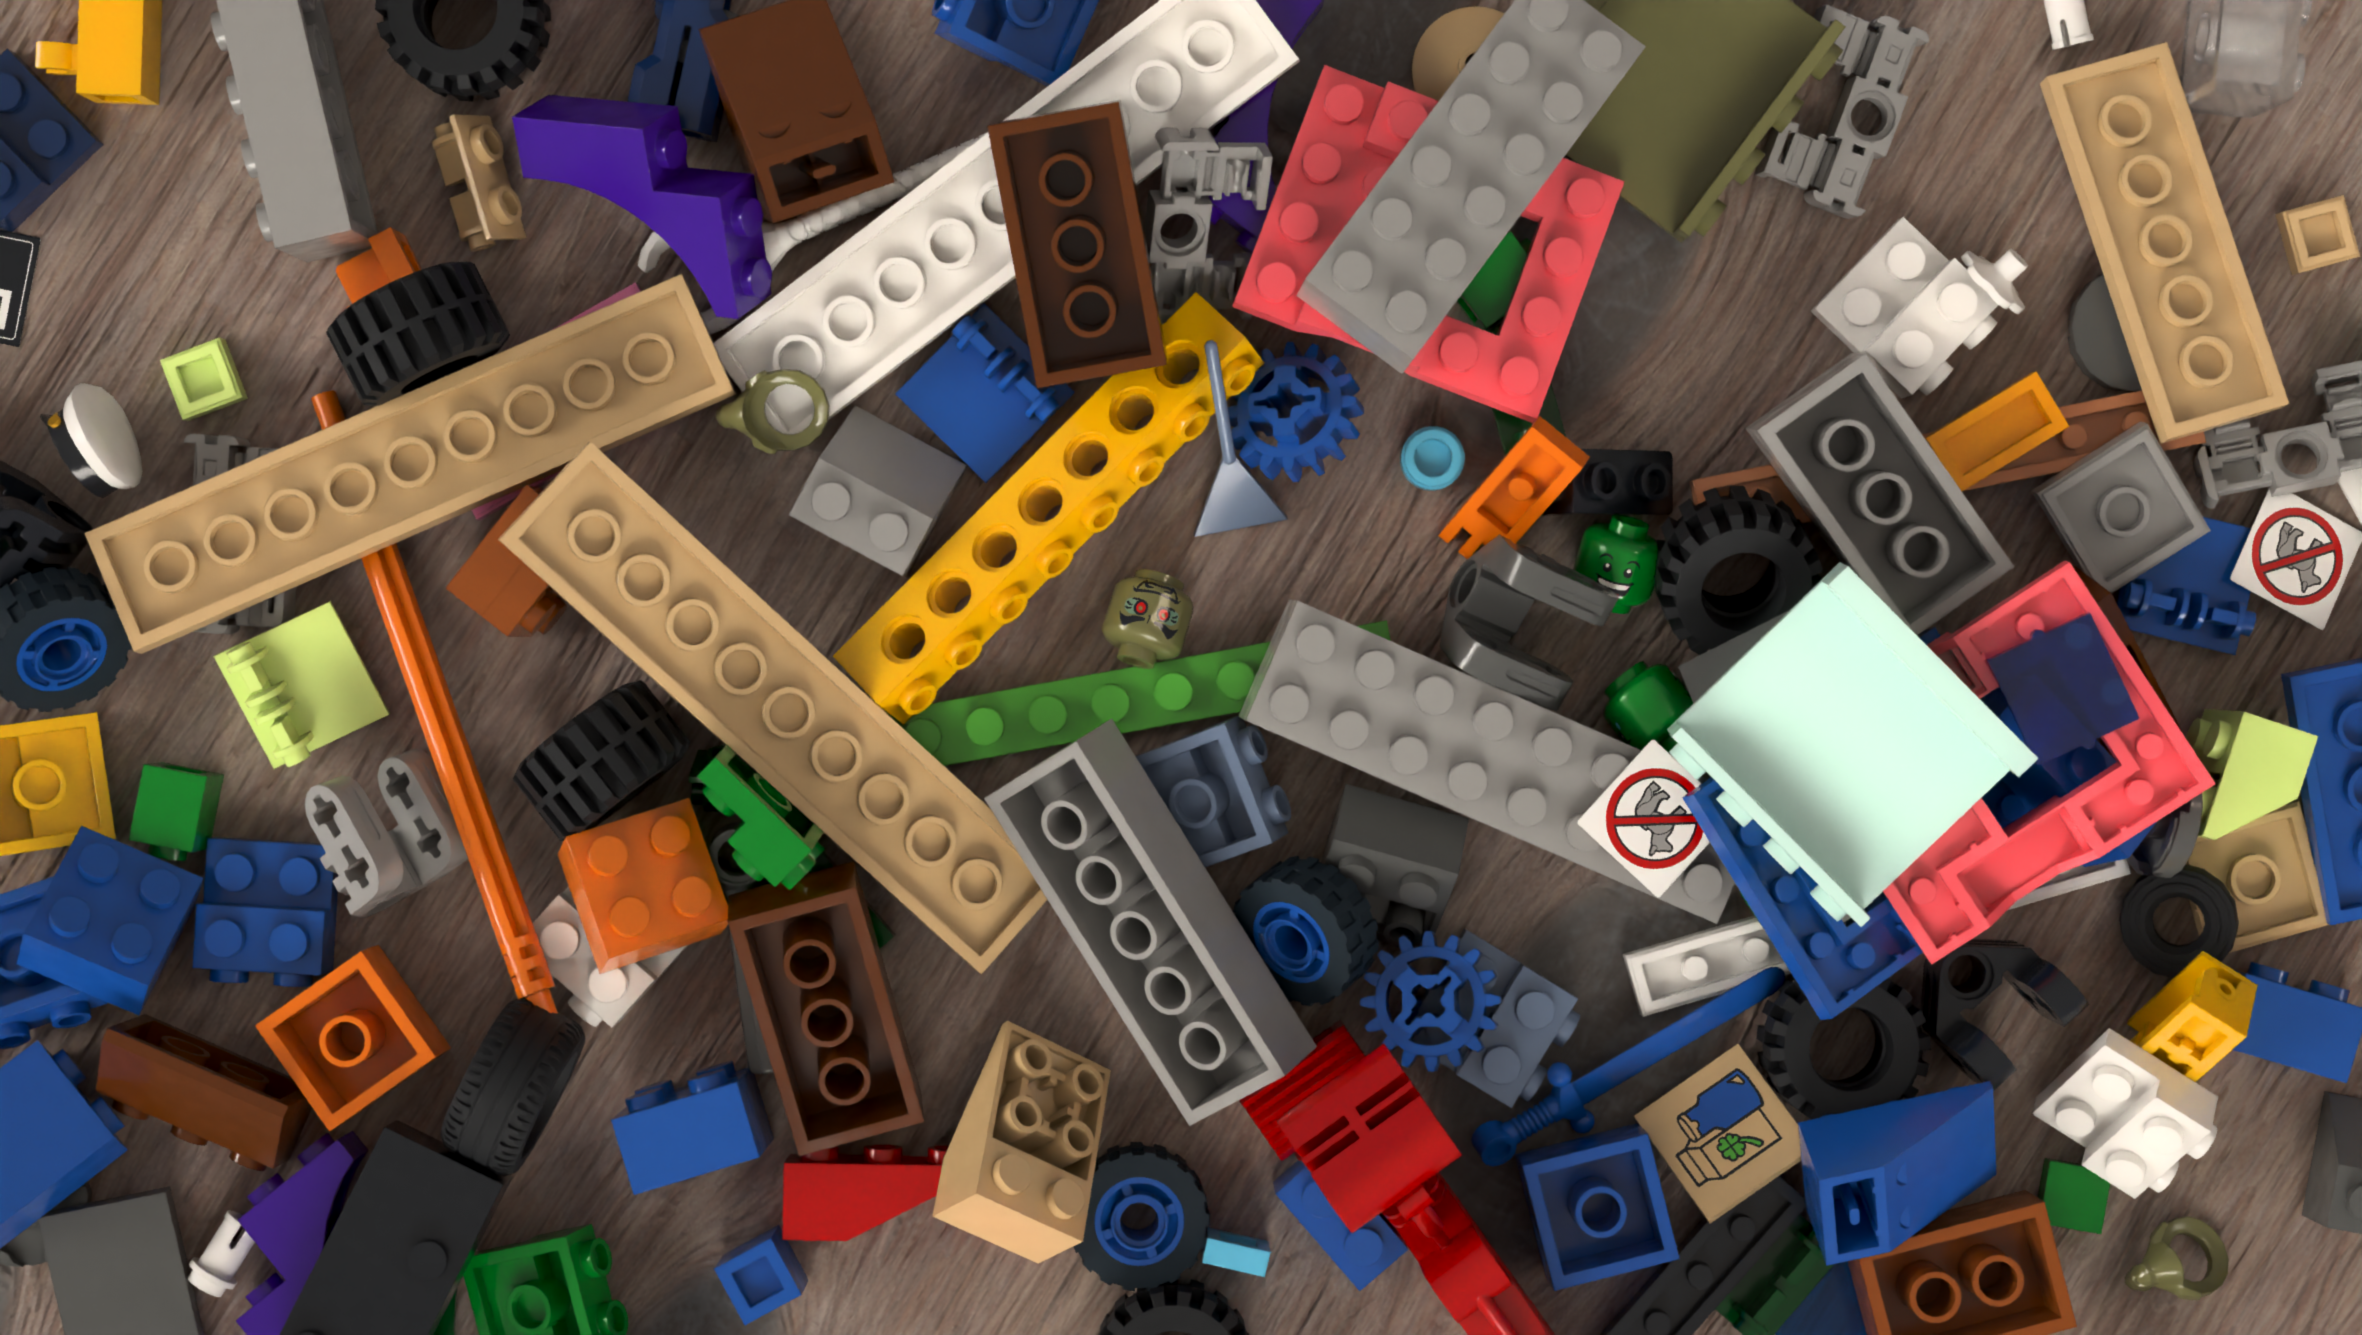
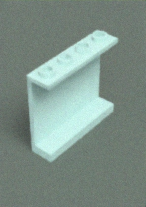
[1667,562,2039,927]

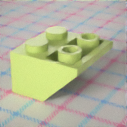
[2186,709,2318,840]

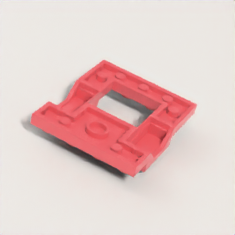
[1232,65,1625,423]
[1883,561,2216,964]

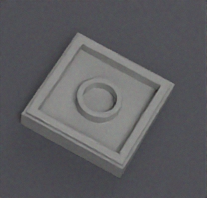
[2031,421,2211,593]

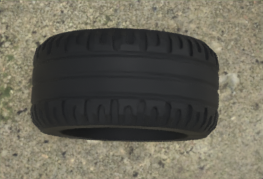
[440,998,585,1176]

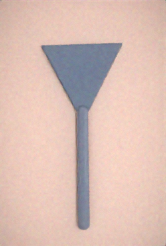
[1194,340,1288,537]

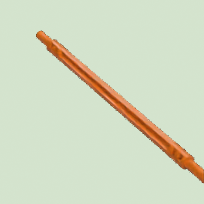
[311,390,558,1014]

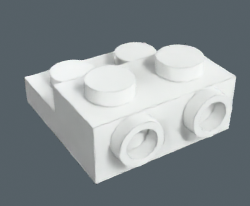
[1811,217,1998,399]
[533,886,688,1028]
[2032,1028,2218,1199]

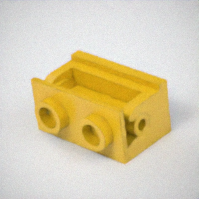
[2127,951,2258,1082]

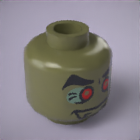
[1102,569,1194,669]

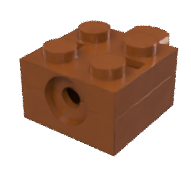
[446,485,567,637]

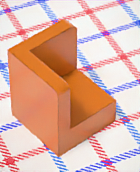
[336,227,422,308]

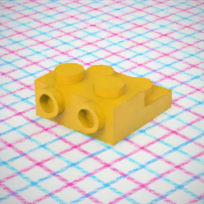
[0,712,116,856]

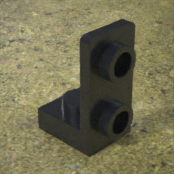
[1541,449,1673,516]

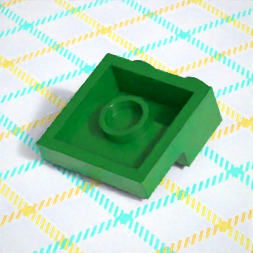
[697,745,825,890]
[463,1224,629,1335]

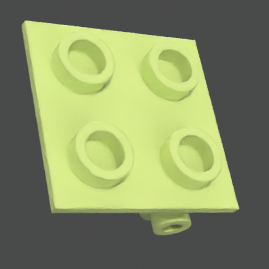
[213,601,390,769]

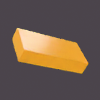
[1924,371,2070,491]

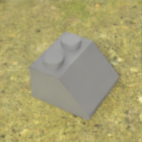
[789,406,968,578]

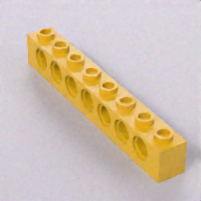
[833,292,1265,725]

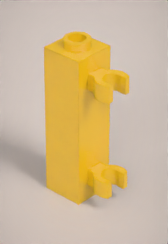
[35,0,162,105]

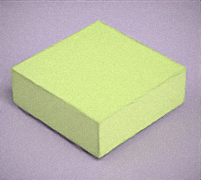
[160,337,248,421]

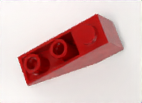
[782,1144,949,1241]

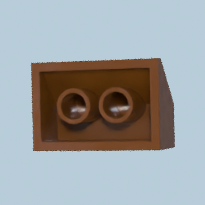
[96,1014,312,1171]

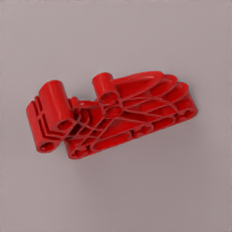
[1276,1043,1555,1335]

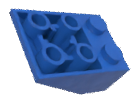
[1798,1081,1997,1266]

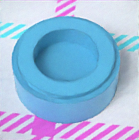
[1400,426,1465,491]

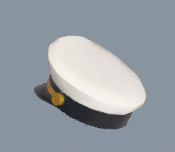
[40,383,143,498]

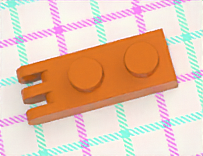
[1438,416,1590,559]

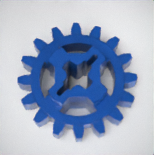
[1228,342,1364,482]
[1360,931,1502,1072]

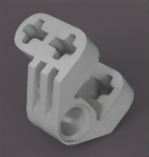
[305,749,468,918]

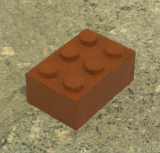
[1848,1190,2077,1335]

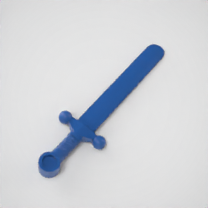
[1471,967,1785,1166]

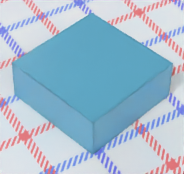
[1201,1227,1271,1277]

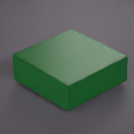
[2037,1158,2110,1234]

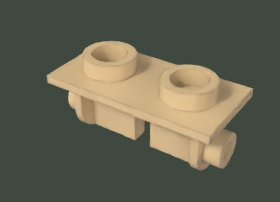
[432,114,526,252]

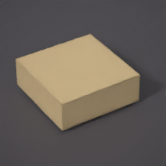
[2275,195,2360,275]

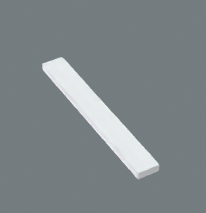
[1623,859,2131,1017]

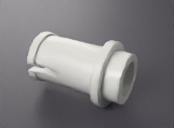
[2044,0,2094,50]
[187,1210,255,1297]

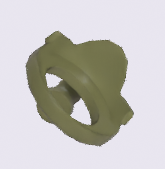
[715,369,829,454]
[2125,1217,2229,1300]

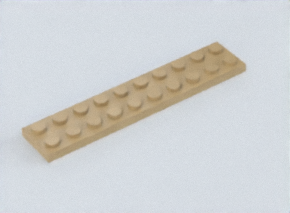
[84,274,736,654]
[498,442,1047,974]

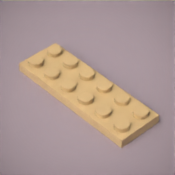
[2040,42,2290,444]

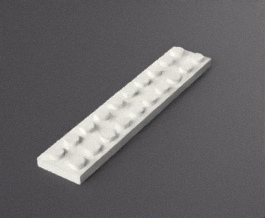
[714,0,1300,434]

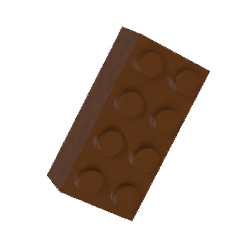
[987,100,1167,388]
[728,861,924,1156]

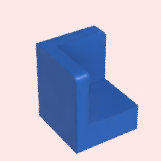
[714,1225,808,1325]

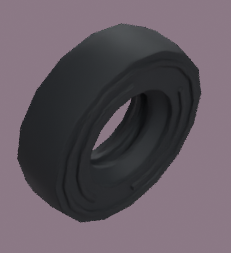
[2119,864,2239,978]

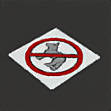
[2230,489,2362,630]
[1577,740,1710,897]

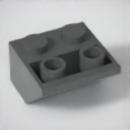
[1321,784,1469,948]

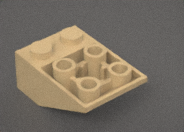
[932,1021,1111,1264]

